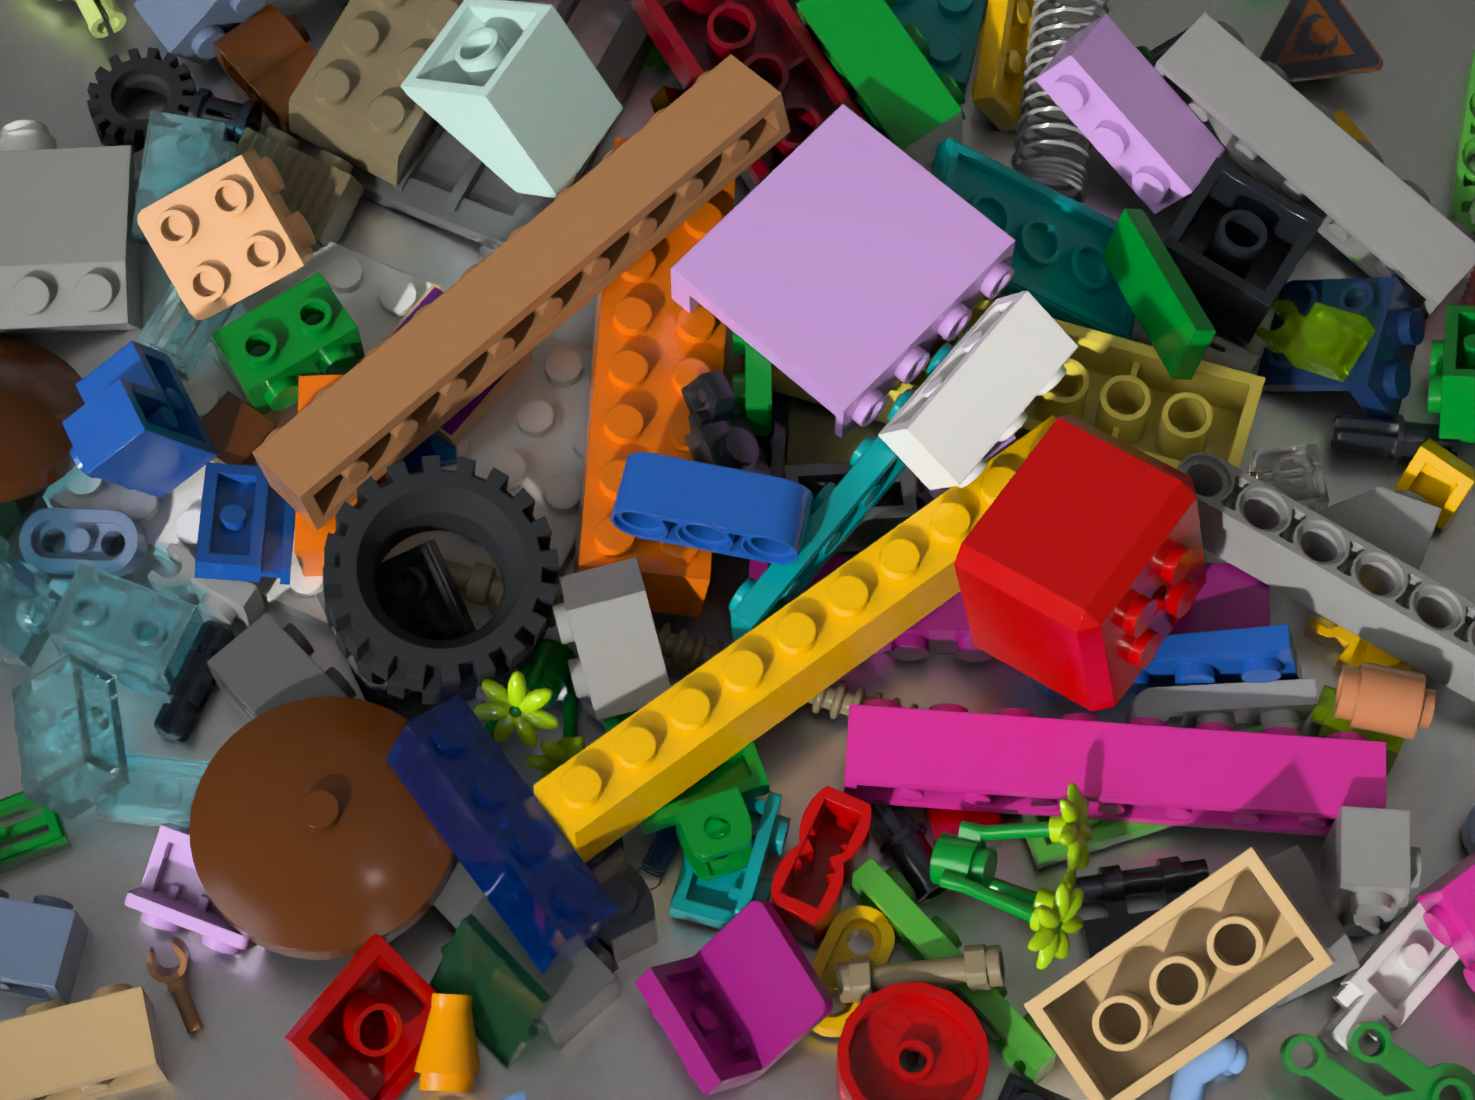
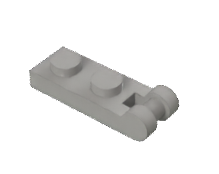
[1126,678,1318,730]

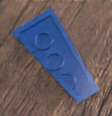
[1028,624,1303,700]

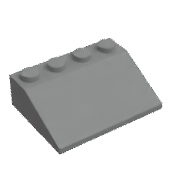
[0,145,141,336]

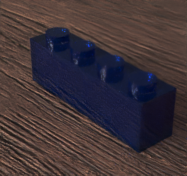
[386,694,619,975]

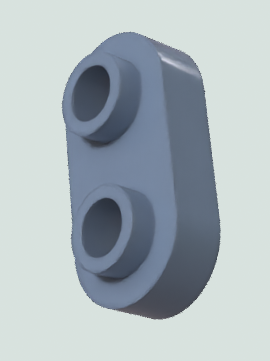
[19,508,148,577]

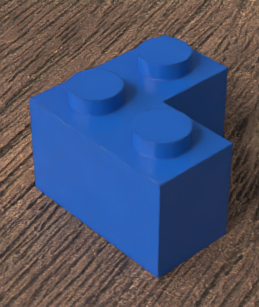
[62,341,218,498]

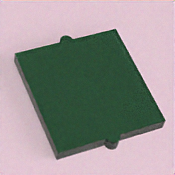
[429,914,552,1068]

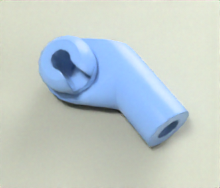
[1169,1034,1249,1100]

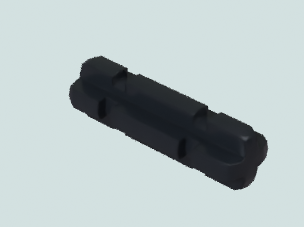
[154,620,236,743]

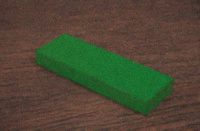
[1102,208,1216,380]

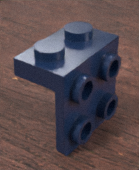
[1257,277,1425,419]

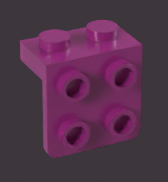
[635,899,833,1096]

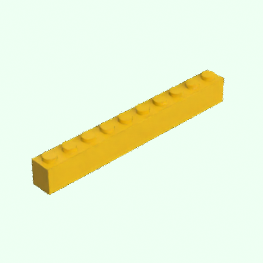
[533,415,1056,867]

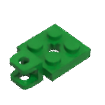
[601,686,770,881]

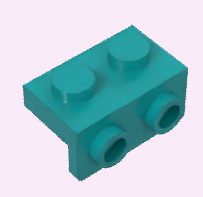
[669,791,791,929]

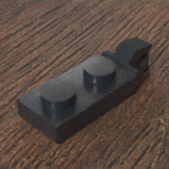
[681,370,772,476]

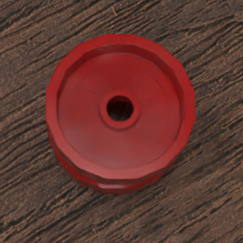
[836,982,990,1100]

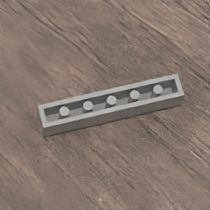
[1154,12,1475,321]

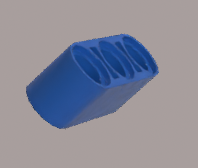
[610,452,813,565]

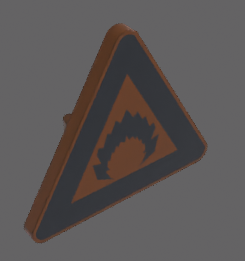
[1260,0,1383,83]

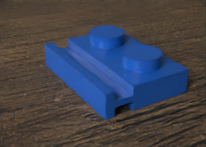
[195,462,295,585]

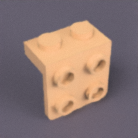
[137,148,316,320]

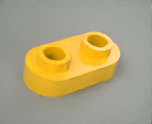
[811,905,895,1037]

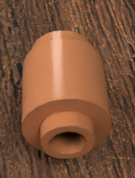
[1333,662,1436,739]

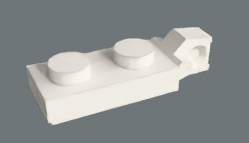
[1318,888,1460,1054]

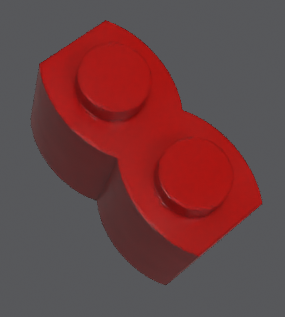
[771,786,871,945]

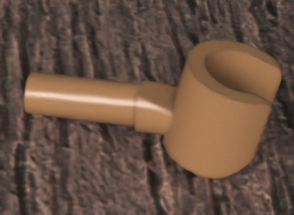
[146,937,204,1034]

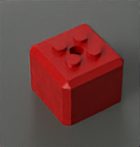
[954,414,1207,712]

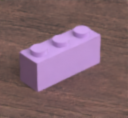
[1035,14,1226,214]

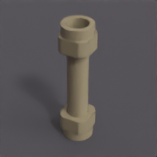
[836,944,1005,1004]

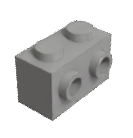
[552,557,670,720]
[1321,806,1422,937]

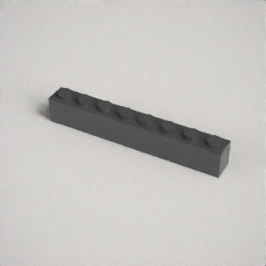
[207,612,620,1049]

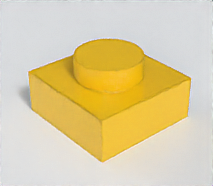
[1393,438,1475,530]

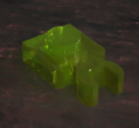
[1255,300,1375,382]

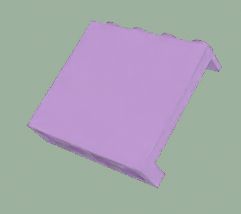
[671,104,1016,439]

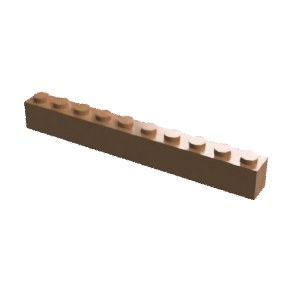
[252,54,791,531]

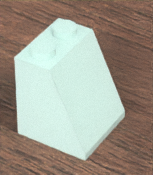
[401,0,623,198]

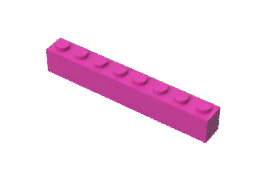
[843,699,1386,836]

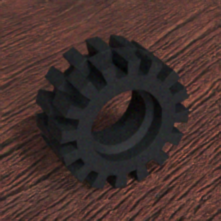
[87,47,197,154]

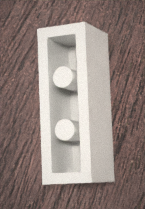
[878,290,1078,490]

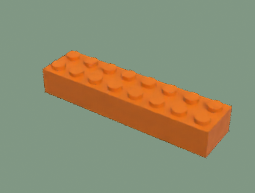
[573,137,736,617]

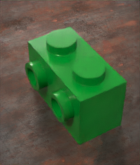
[210,272,365,415]
[1427,305,1475,443]

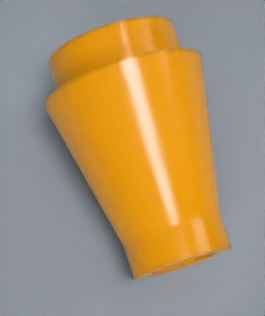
[414,993,482,1092]

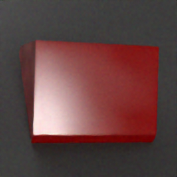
[284,933,438,1100]

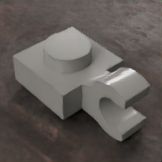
[147,543,267,628]

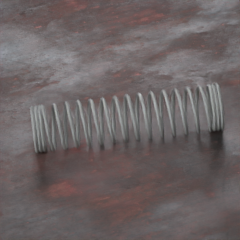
[1011,0,1110,204]

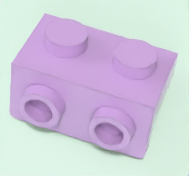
[124,822,257,954]

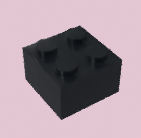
[1162,157,1324,344]

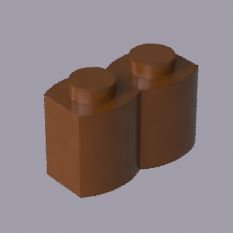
[213,4,318,139]

